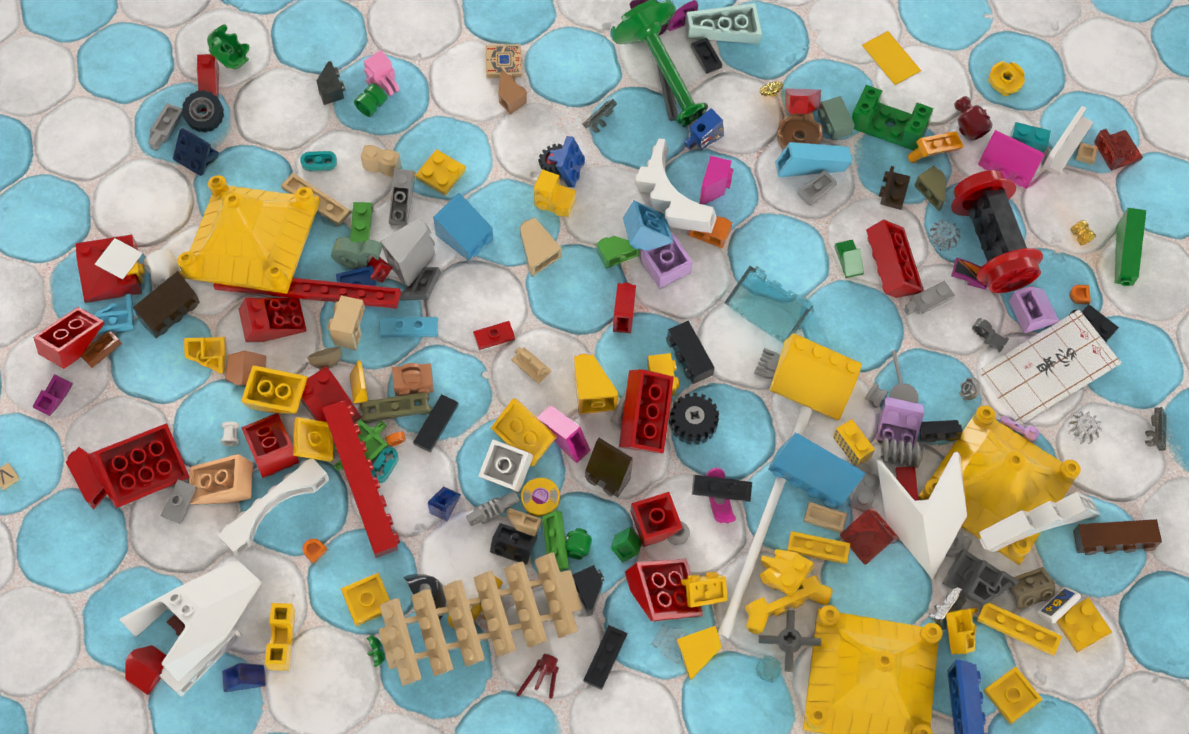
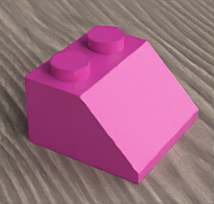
[699,156,734,205]

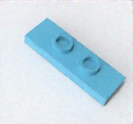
[380,317,438,337]

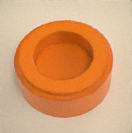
[385,432,406,446]

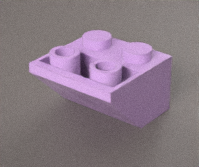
[1009,286,1060,334]
[876,396,924,448]

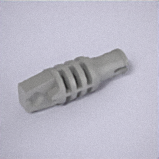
[466,491,520,526]

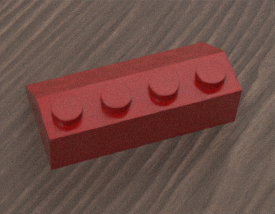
[866,219,924,298]
[619,369,674,453]

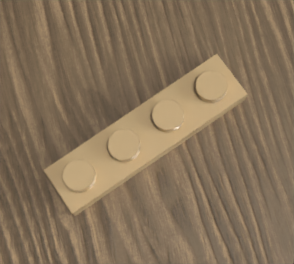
[281,173,351,226]

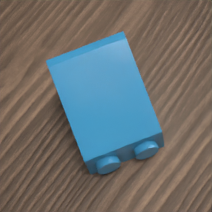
[433,193,493,261]

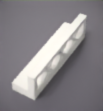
[1043,106,1093,176]

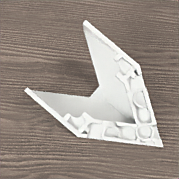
[877,452,967,579]

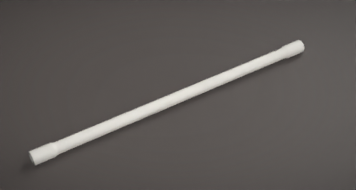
[718,406,812,640]

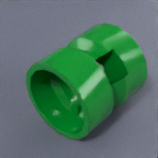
[354,83,388,117]

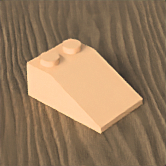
[189,454,253,505]

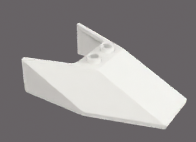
[119,559,262,681]

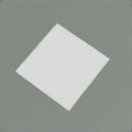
[95,239,143,279]

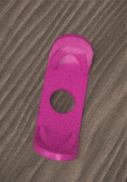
[706,468,736,524]

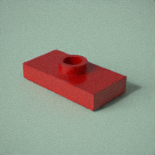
[473,321,515,350]

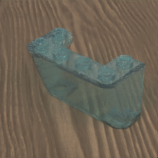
[724,266,815,344]

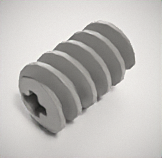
[881,438,924,468]

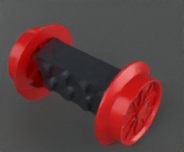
[951,170,1043,293]

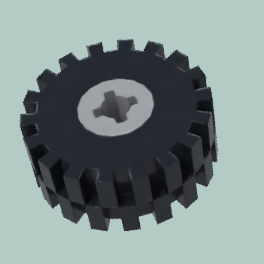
[669,393,719,445]

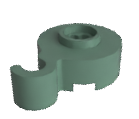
[331,237,383,269]

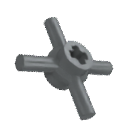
[759,610,821,672]

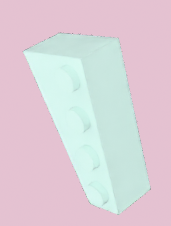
[685,3,762,44]

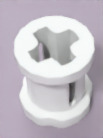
[221,422,240,446]

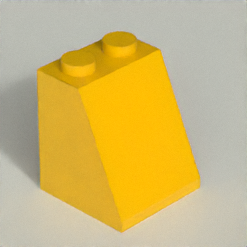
[574,354,618,414]

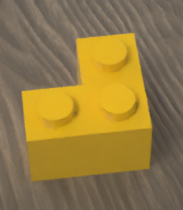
[534,170,576,217]

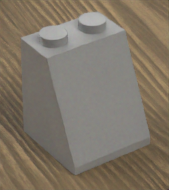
[380,219,435,287]

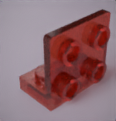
[1094,129,1143,171]
[840,508,900,565]

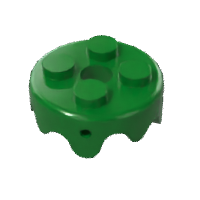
[207,24,250,69]

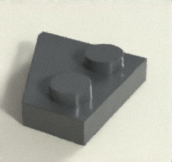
[399,267,441,301]

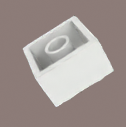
[478,439,534,492]

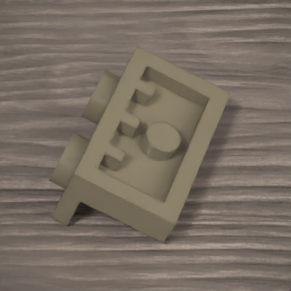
[1009,567,1055,609]

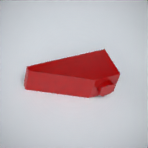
[197,54,219,112]

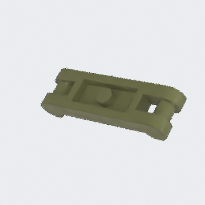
[360,392,431,424]

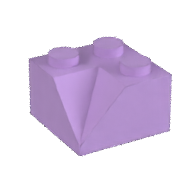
[641,234,693,289]

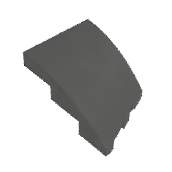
[942,549,1019,605]

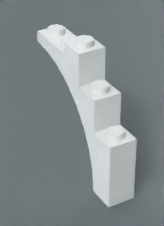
[635,138,717,233]

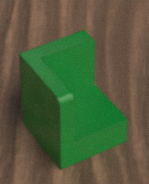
[611,527,642,563]

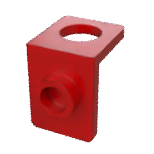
[366,256,393,283]

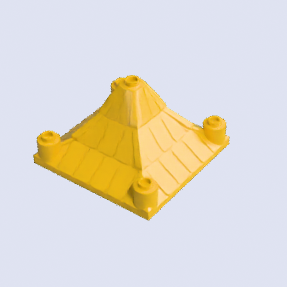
[177,175,320,294]
[918,405,1081,565]
[803,605,942,734]

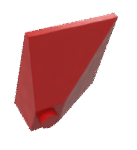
[625,558,703,622]

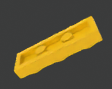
[787,531,850,564]

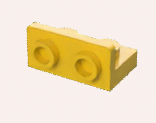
[681,572,728,607]

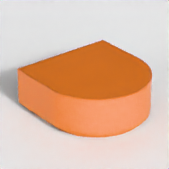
[1069,285,1090,305]
[303,539,328,564]

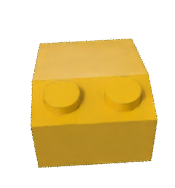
[241,365,308,414]

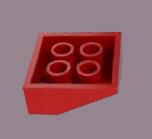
[75,234,142,303]

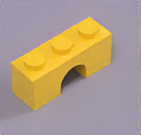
[265,603,296,671]

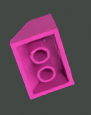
[978,130,1045,189]

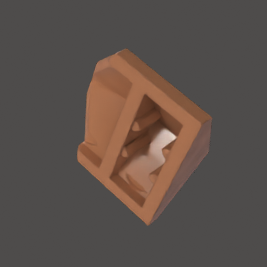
[225,350,266,385]

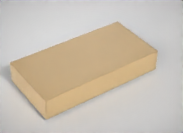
[803,502,847,533]

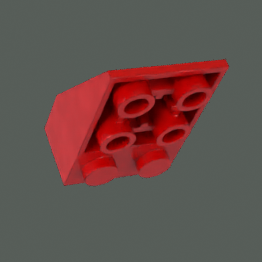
[238,298,307,342]

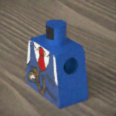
[684,108,724,150]

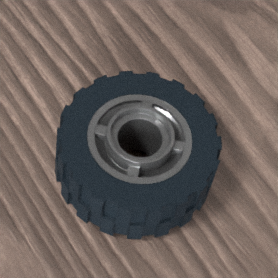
[182,90,224,133]

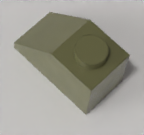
[914,166,946,211]

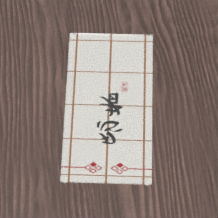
[977,310,1122,425]

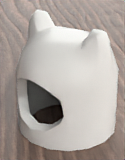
[143,249,180,286]

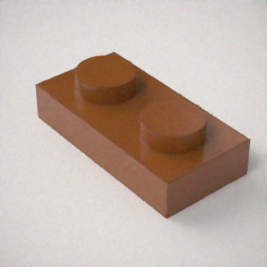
[81,330,122,368]

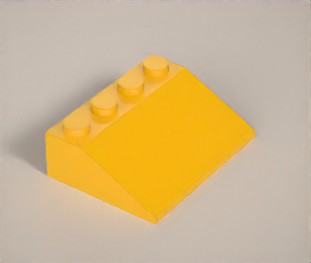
[769,333,862,420]

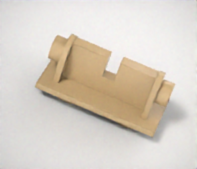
[511,347,552,384]

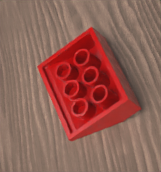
[87,423,189,508]

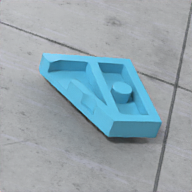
[93,294,134,334]

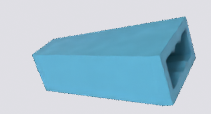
[775,142,852,177]

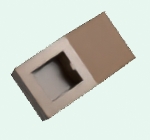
[498,70,527,114]

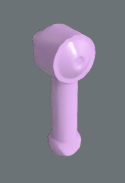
[1000,416,1039,443]

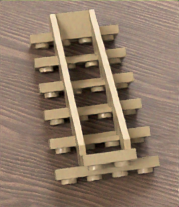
[379,553,583,686]

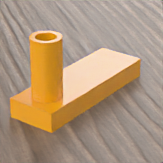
[908,131,964,163]

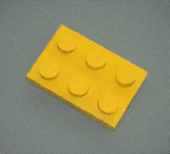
[491,398,557,467]

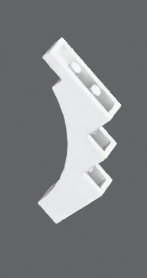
[979,492,1101,552]

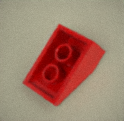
[33,307,104,369]
[300,366,361,423]
[241,413,300,478]

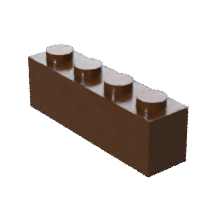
[1073,519,1162,555]

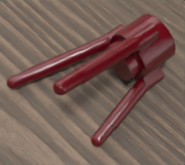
[516,654,559,699]

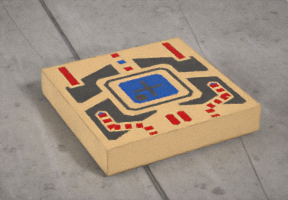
[486,44,522,78]

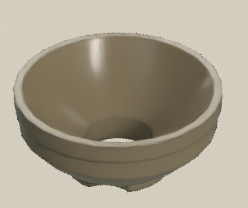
[307,347,342,370]

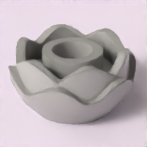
[959,377,981,400]
[667,521,690,545]

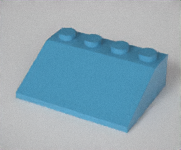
[768,432,866,509]

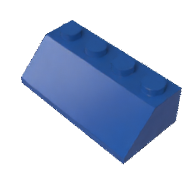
[947,660,987,734]

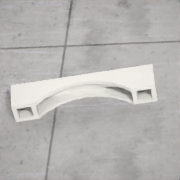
[218,458,329,558]

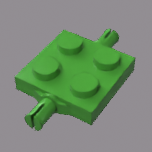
[333,420,388,472]

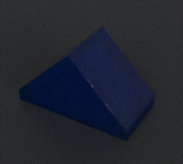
[428,486,461,521]
[222,663,266,692]

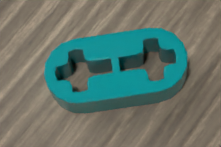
[371,447,399,483]

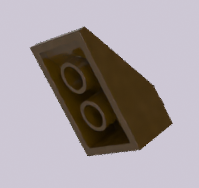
[585,438,633,498]

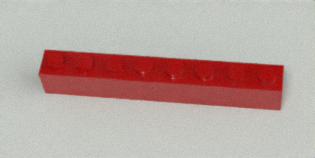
[322,400,400,558]

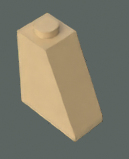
[520,217,562,277]

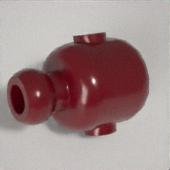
[954,96,993,141]

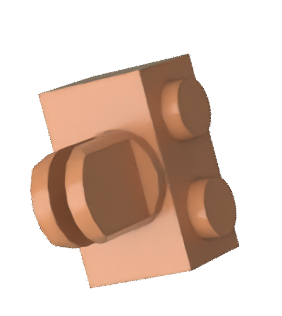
[392,363,434,396]

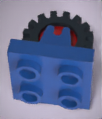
[538,136,585,188]

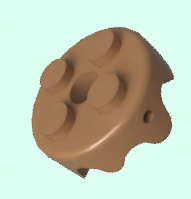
[777,112,823,150]

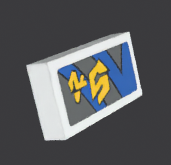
[1037,586,1081,624]

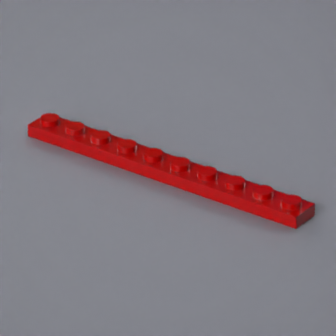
[213,278,401,309]

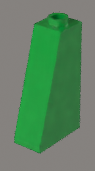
[1114,208,1146,286]

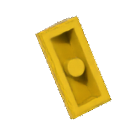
[350,360,368,403]

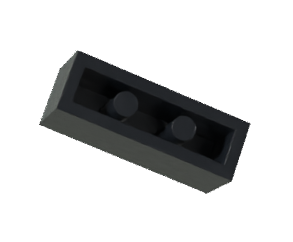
[666,320,715,384]

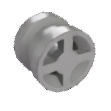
[865,383,888,407]

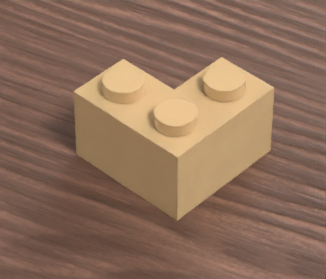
[328,295,365,350]

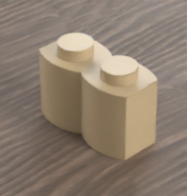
[361,145,401,177]

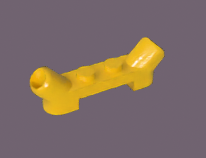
[745,575,833,634]

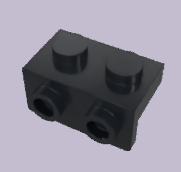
[920,420,962,442]

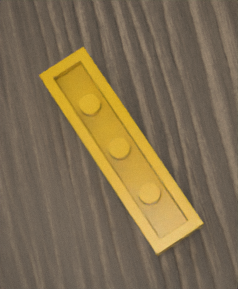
[977,603,1062,656]

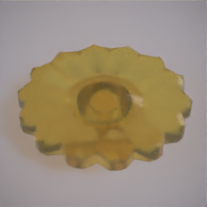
[759,81,784,97]

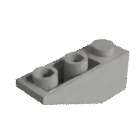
[388,168,415,226]

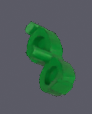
[366,635,385,667]

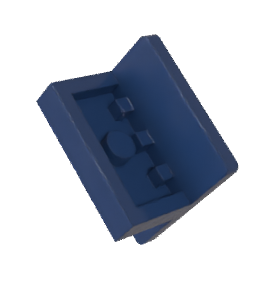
[173,128,219,176]

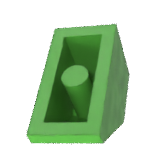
[597,236,640,269]

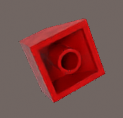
[630,492,683,547]

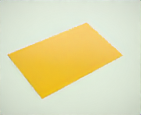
[862,31,922,85]

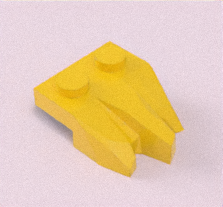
[759,549,814,597]

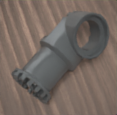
[972,318,1009,353]

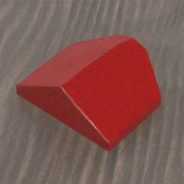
[125,645,167,695]

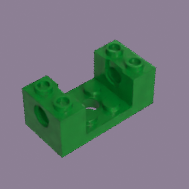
[852,85,934,151]

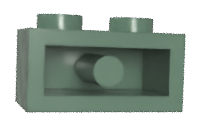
[818,96,855,140]

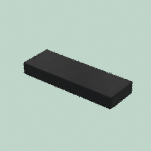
[413,394,459,453]
[691,475,752,502]
[583,625,628,690]

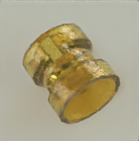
[1070,220,1096,245]

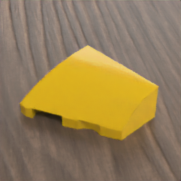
[184,337,226,374]
[946,607,978,654]
[676,626,722,679]

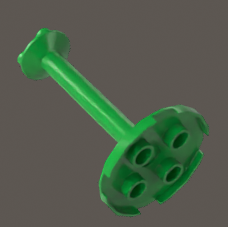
[610,0,708,127]

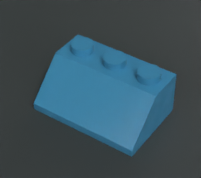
[623,200,673,251]

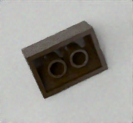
[133,271,200,338]

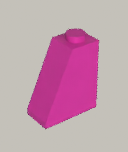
[537,405,591,463]

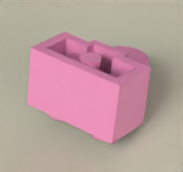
[364,50,399,97]

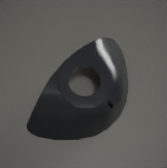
[403,574,447,620]

